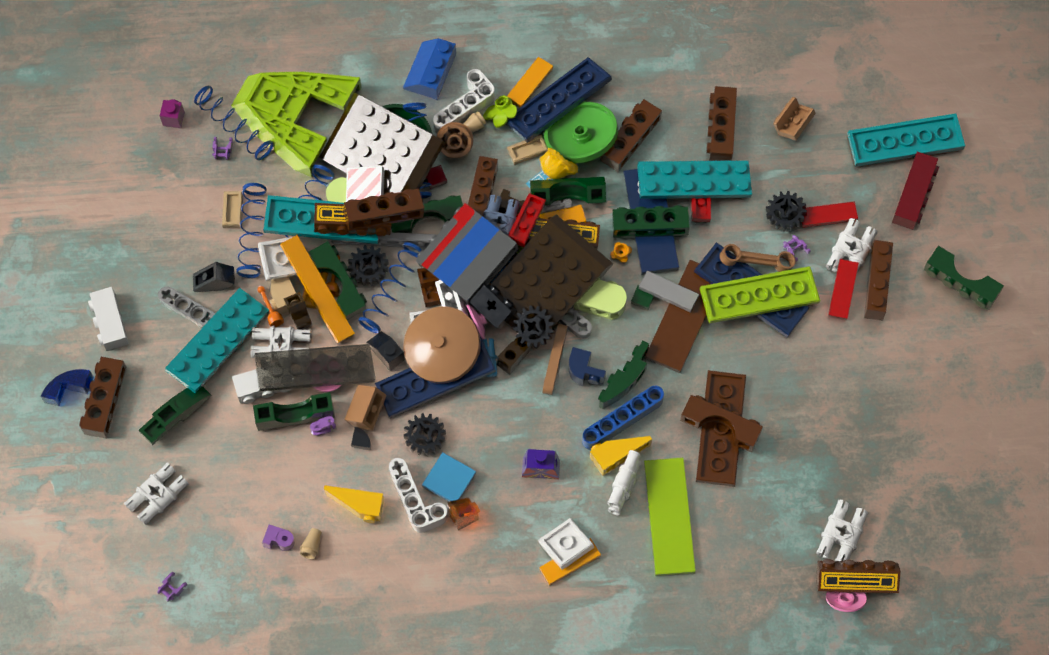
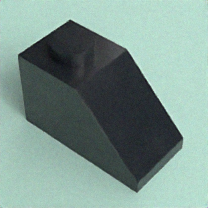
[193,262,235,292]
[366,331,405,371]

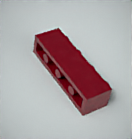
[892,152,940,230]

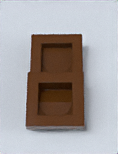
[417,268,441,307]

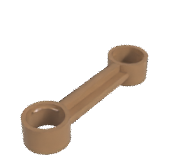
[720,244,796,272]

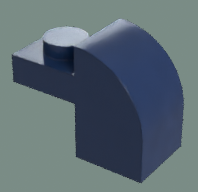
[569,347,606,386]

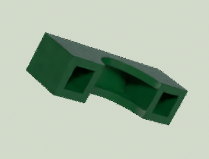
[530,177,606,206]
[391,195,463,233]
[308,241,367,320]
[924,245,1004,310]
[253,392,335,431]

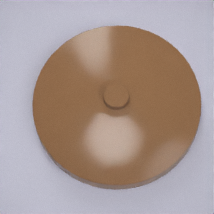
[403,306,481,383]

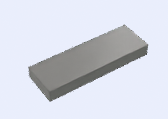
[639,271,699,312]

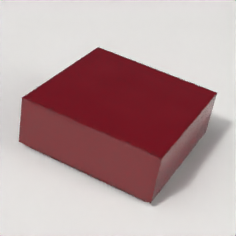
[426,165,447,189]

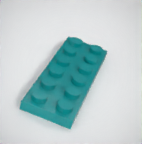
[847,113,965,167]
[637,160,752,199]
[263,195,378,244]
[165,288,269,393]

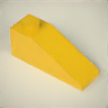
[590,436,652,476]
[324,485,384,523]

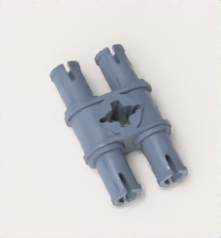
[483,195,520,236]

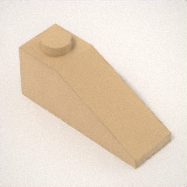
[269,277,299,315]

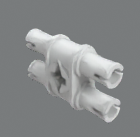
[826,218,878,272]
[251,326,311,362]
[607,450,641,516]
[124,462,189,525]
[816,500,868,561]

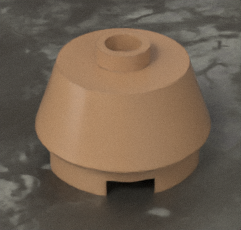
[437,122,474,158]

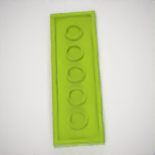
[700,266,820,324]
[644,458,696,576]

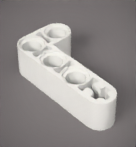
[433,69,495,134]
[389,458,448,533]

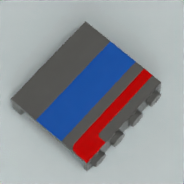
[416,203,519,306]

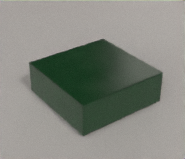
[631,285,654,310]

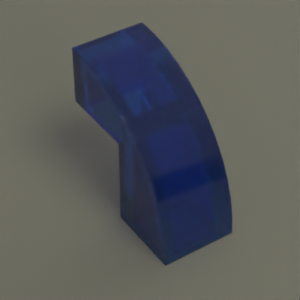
[41,369,94,406]

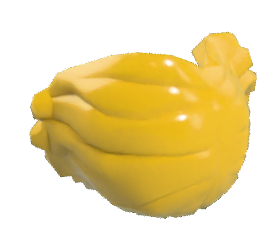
[539,148,578,179]

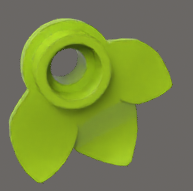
[483,95,517,128]

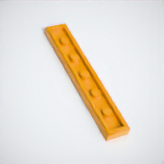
[280,235,355,344]

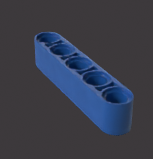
[582,386,664,450]

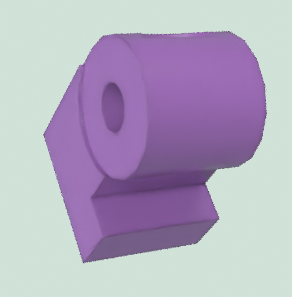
[262,524,295,551]

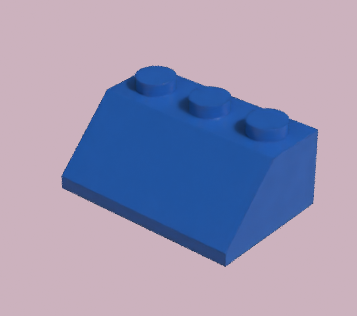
[403,38,456,100]

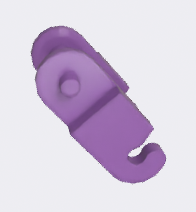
[212,137,233,160]
[783,235,811,262]
[310,416,336,436]
[157,572,187,602]

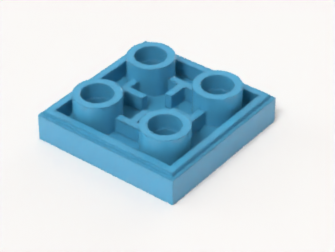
[422,452,476,506]

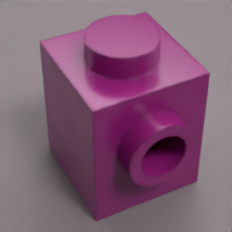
[159,99,185,129]

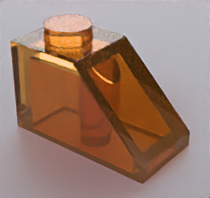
[447,497,480,531]

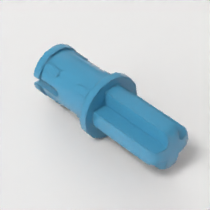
[483,338,498,378]

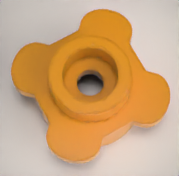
[610,242,632,263]

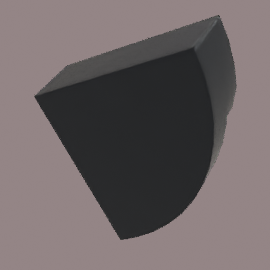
[351,427,371,450]

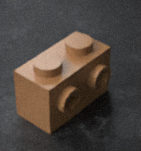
[344,385,386,431]

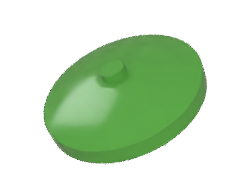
[544,102,618,163]

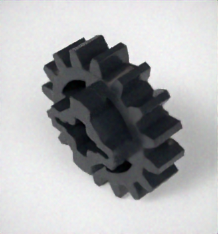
[766,191,807,231]
[348,245,389,286]
[513,305,556,347]
[403,413,446,456]

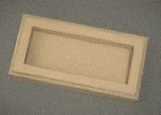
[507,134,548,165]
[222,191,243,228]

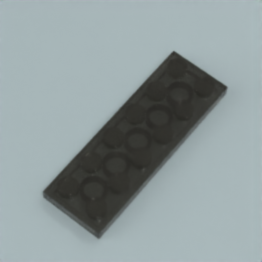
[254,344,375,392]

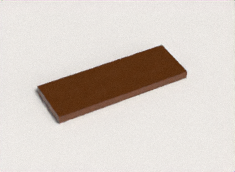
[645,260,710,373]
[696,370,746,487]

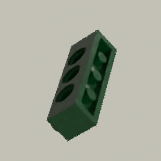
[612,205,690,238]

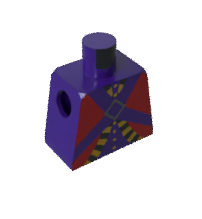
[522,449,560,479]

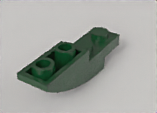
[598,340,649,409]
[138,386,212,446]

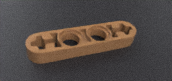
[542,324,568,395]

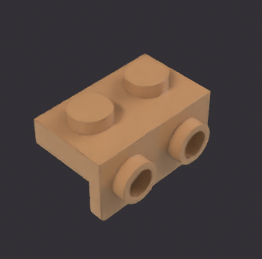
[773,97,816,141]

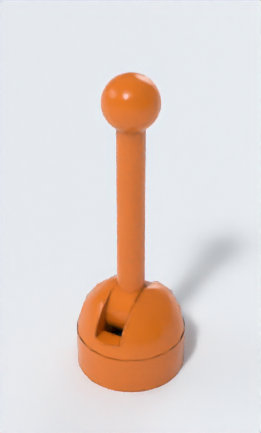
[326,255,340,297]
[257,286,284,327]

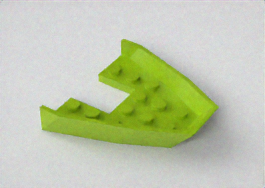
[231,71,362,177]

